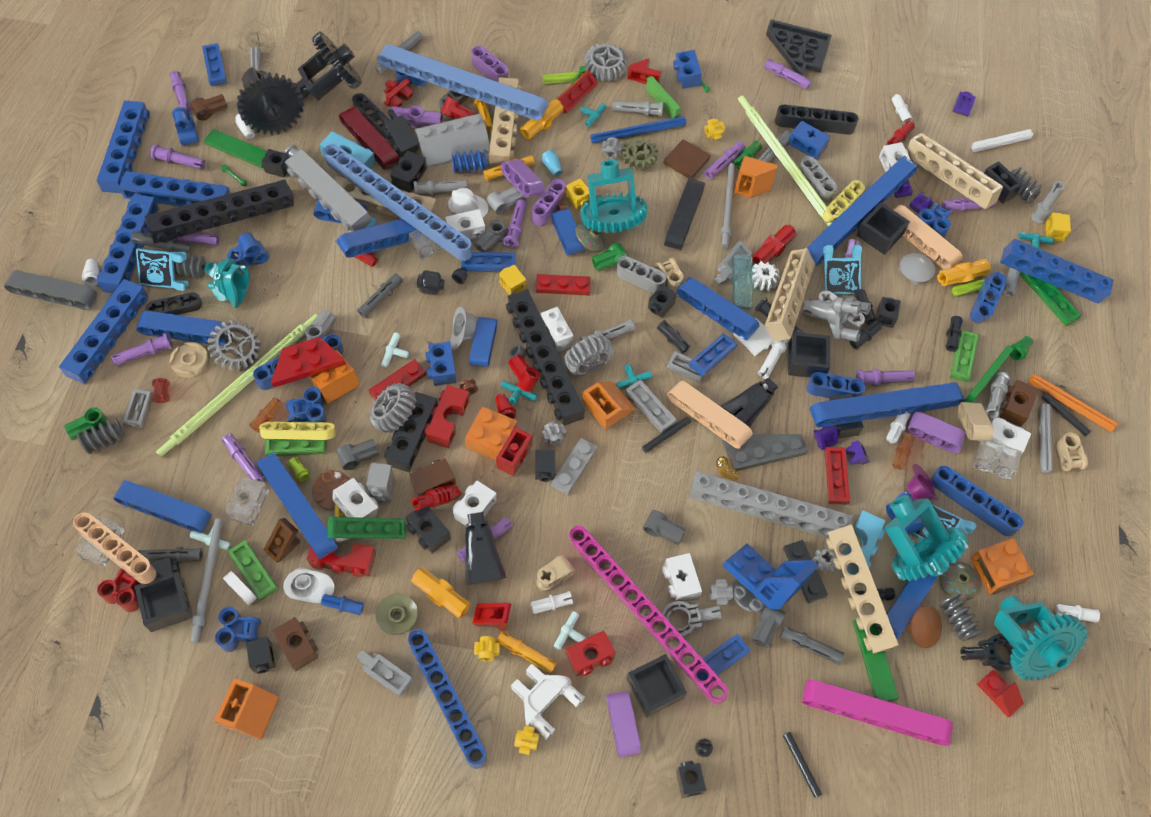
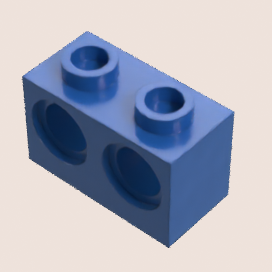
[673,50,702,89]
[425,341,457,386]

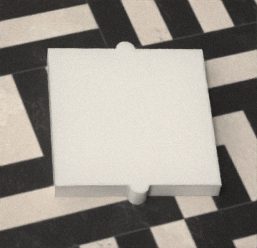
[734,318,774,356]

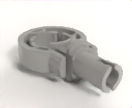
[662,601,722,638]

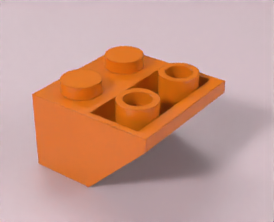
[734,156,778,198]
[309,349,360,404]
[582,381,636,430]
[214,678,280,740]

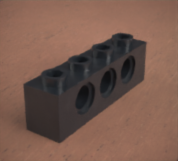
[384,392,438,473]

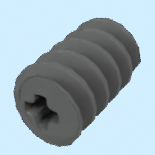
[1011,167,1042,204]
[172,251,206,278]
[76,417,124,454]
[940,594,984,641]

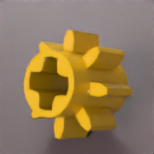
[704,118,725,140]
[474,636,500,662]
[514,725,539,755]

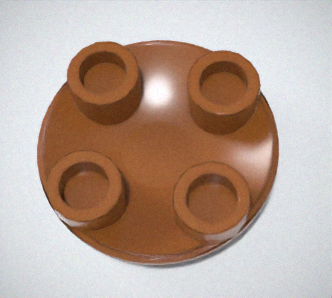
[312,470,350,510]
[907,605,942,648]

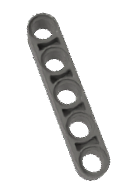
[4,270,97,310]

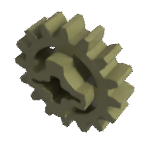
[622,137,658,171]

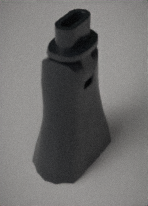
[720,378,778,428]
[465,512,507,585]

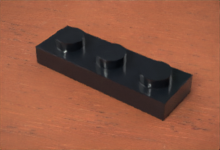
[783,540,828,603]

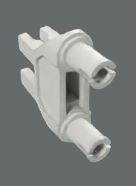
[511,664,585,740]

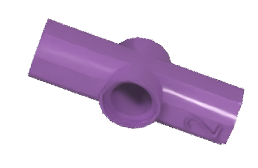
[390,106,443,128]

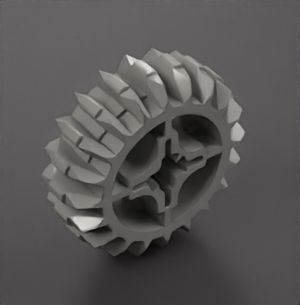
[584,43,628,82]
[208,320,261,371]
[564,335,614,376]
[369,382,417,433]

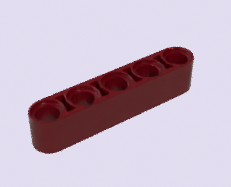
[339,106,400,170]

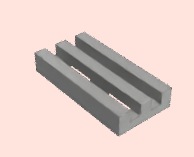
[666,351,703,384]
[122,389,154,428]

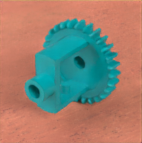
[580,159,648,233]
[884,495,970,581]
[994,595,1088,681]

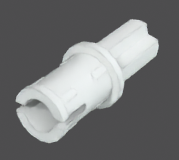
[891,94,913,124]
[886,412,910,444]
[531,591,573,614]
[1055,604,1100,623]

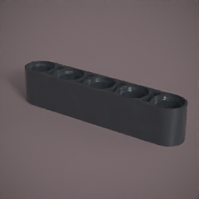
[775,104,859,135]
[664,178,705,251]

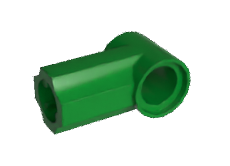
[591,243,629,271]
[64,407,109,440]

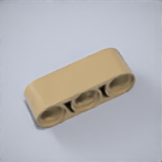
[958,402,993,441]

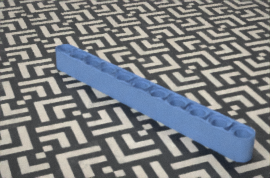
[377,44,548,120]
[324,144,472,261]

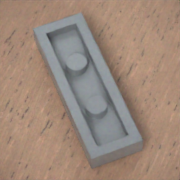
[625,379,677,433]
[551,438,598,496]

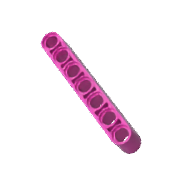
[802,680,953,746]

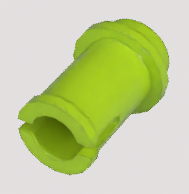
[287,457,310,482]

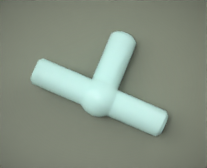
[381,332,409,367]
[190,525,231,550]
[553,611,586,650]

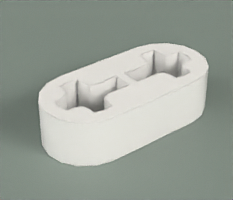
[223,571,257,606]

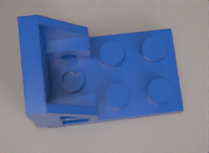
[722,543,819,609]

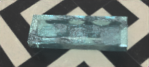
[733,254,752,310]

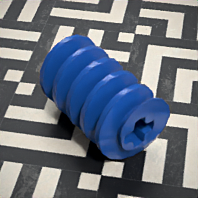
[451,150,487,173]

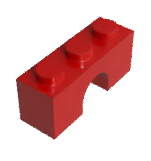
[424,385,470,449]
[307,539,376,577]

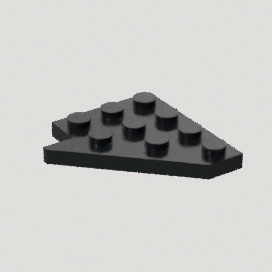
[766,19,832,76]

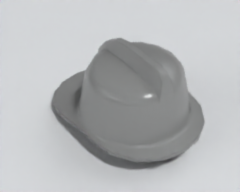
[451,307,476,350]

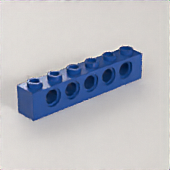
[96,100,150,193]
[119,171,231,207]
[97,194,159,293]
[1000,239,1114,303]
[59,279,149,384]

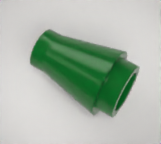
[1010,336,1033,360]

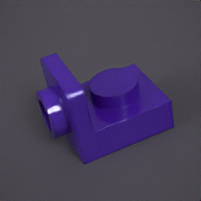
[952,91,976,117]

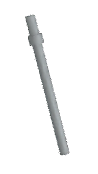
[721,163,735,248]
[190,519,223,643]

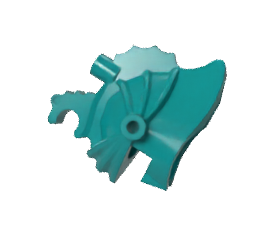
[204,258,250,308]

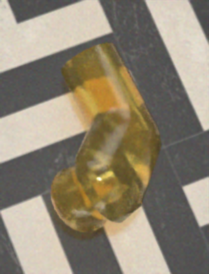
[716,456,740,482]

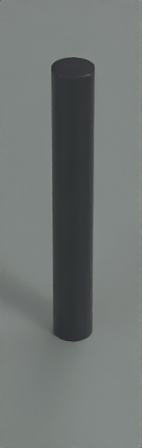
[1041,393,1091,437]
[642,416,691,453]
[783,732,822,798]

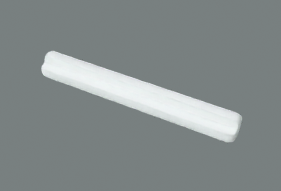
[971,129,1033,152]

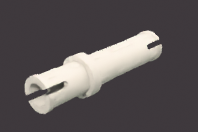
[758,339,790,379]

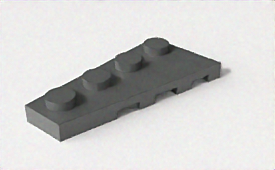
[721,434,808,472]

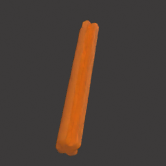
[1028,374,1118,432]

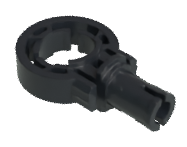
[960,633,1014,671]

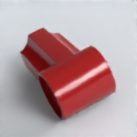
[440,97,476,119]
[508,355,540,392]

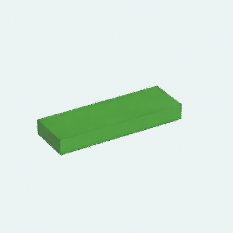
[646,76,681,118]
[950,329,979,383]
[265,439,326,457]
[227,540,278,601]

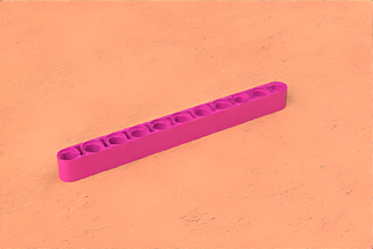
[569,526,728,705]

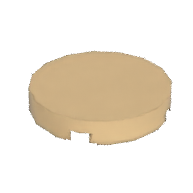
[169,342,210,378]

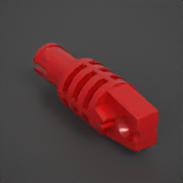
[411,484,462,510]

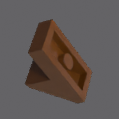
[264,517,301,563]

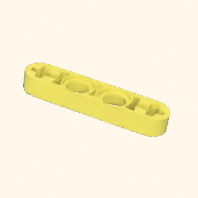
[823,180,865,223]
[259,422,336,440]

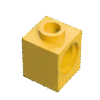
[565,178,590,210]
[1045,212,1071,242]
[499,265,526,295]

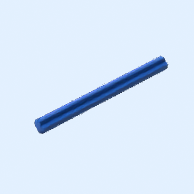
[590,116,686,144]

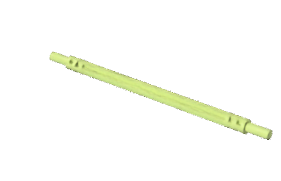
[738,95,833,226]
[156,314,318,457]

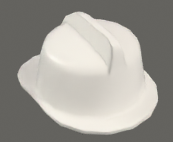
[448,188,489,218]
[283,567,334,603]

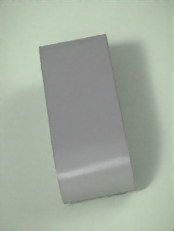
[799,156,837,203]
[616,256,666,293]

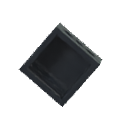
[856,202,910,255]
[788,332,830,378]
[135,572,193,632]
[626,654,687,718]

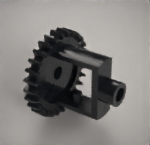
[296,31,362,101]
[237,67,304,135]

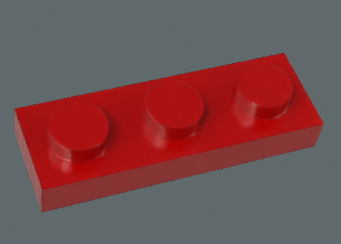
[556,70,598,114]
[536,274,591,296]
[369,359,427,400]
[824,447,850,504]

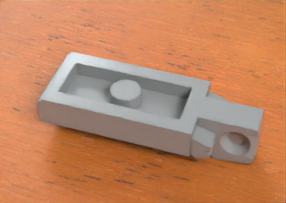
[714,241,753,284]
[357,650,413,697]

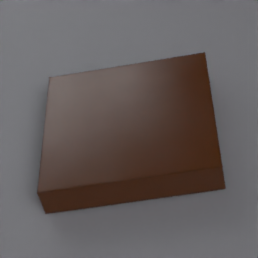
[663,139,711,179]

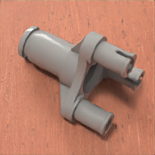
[803,297,871,342]

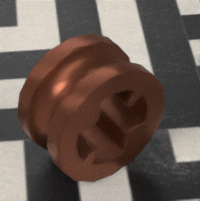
[459,379,478,395]

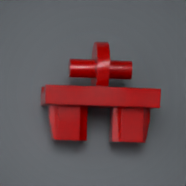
[384,78,414,107]

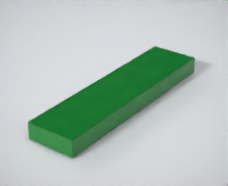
[204,129,267,169]
[1020,272,1082,326]
[964,345,1014,403]
[328,517,406,539]
[852,619,899,702]

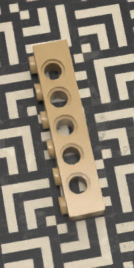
[489,78,522,167]
[907,133,1003,209]
[334,176,437,219]
[765,248,815,341]
[826,524,898,654]

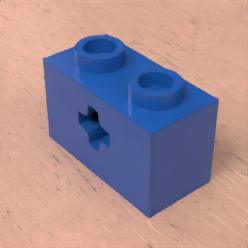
[788,121,830,160]

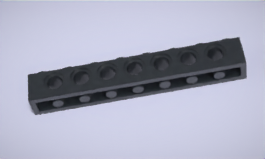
[144,179,294,244]
[505,289,585,426]

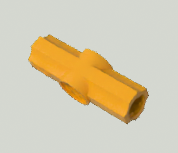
[520,99,563,140]
[937,259,991,286]
[411,567,471,619]

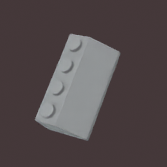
[415,114,490,168]

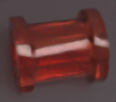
[151,378,170,403]

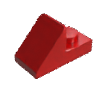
[627,59,661,84]
[472,602,512,631]
[977,669,1024,718]

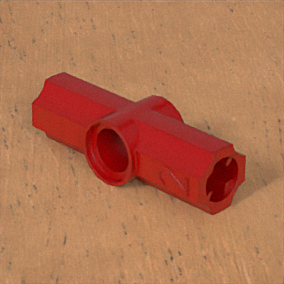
[751,224,797,265]

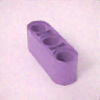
[471,46,508,82]
[501,159,544,197]
[532,179,566,226]
[907,412,966,453]
[606,690,641,758]

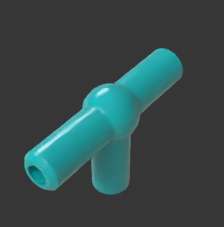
[581,103,607,127]
[1018,232,1054,249]
[616,364,653,390]
[501,380,537,404]

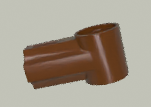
[191,94,228,121]

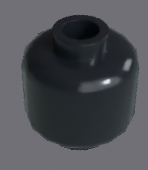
[417,270,444,295]

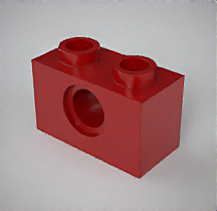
[496,427,533,476]
[565,630,616,677]

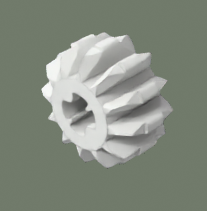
[749,261,780,292]

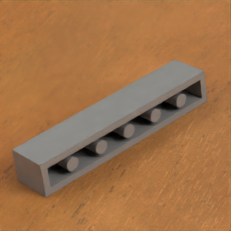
[285,149,372,231]

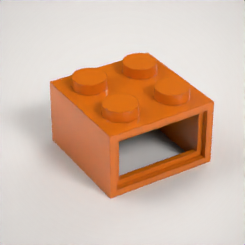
[465,406,518,461]
[970,538,1034,595]

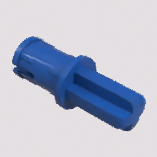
[321,594,364,615]

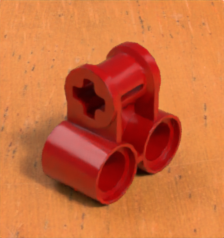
[97,568,142,612]

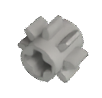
[602,137,623,159]
[542,421,566,446]
[812,547,836,574]
[710,579,733,605]

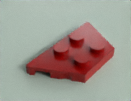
[271,337,346,388]

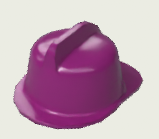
[907,464,938,501]

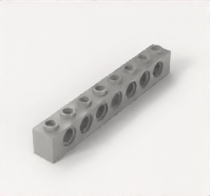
[689,471,852,538]

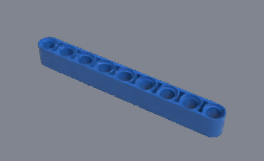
[807,156,918,266]
[809,382,965,427]

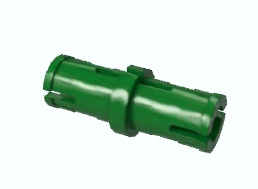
[733,141,762,169]

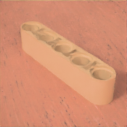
[893,205,963,270]
[667,381,753,449]
[73,512,156,584]

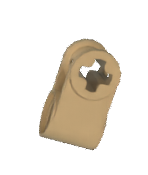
[655,257,684,293]
[1055,432,1088,471]
[536,554,576,591]

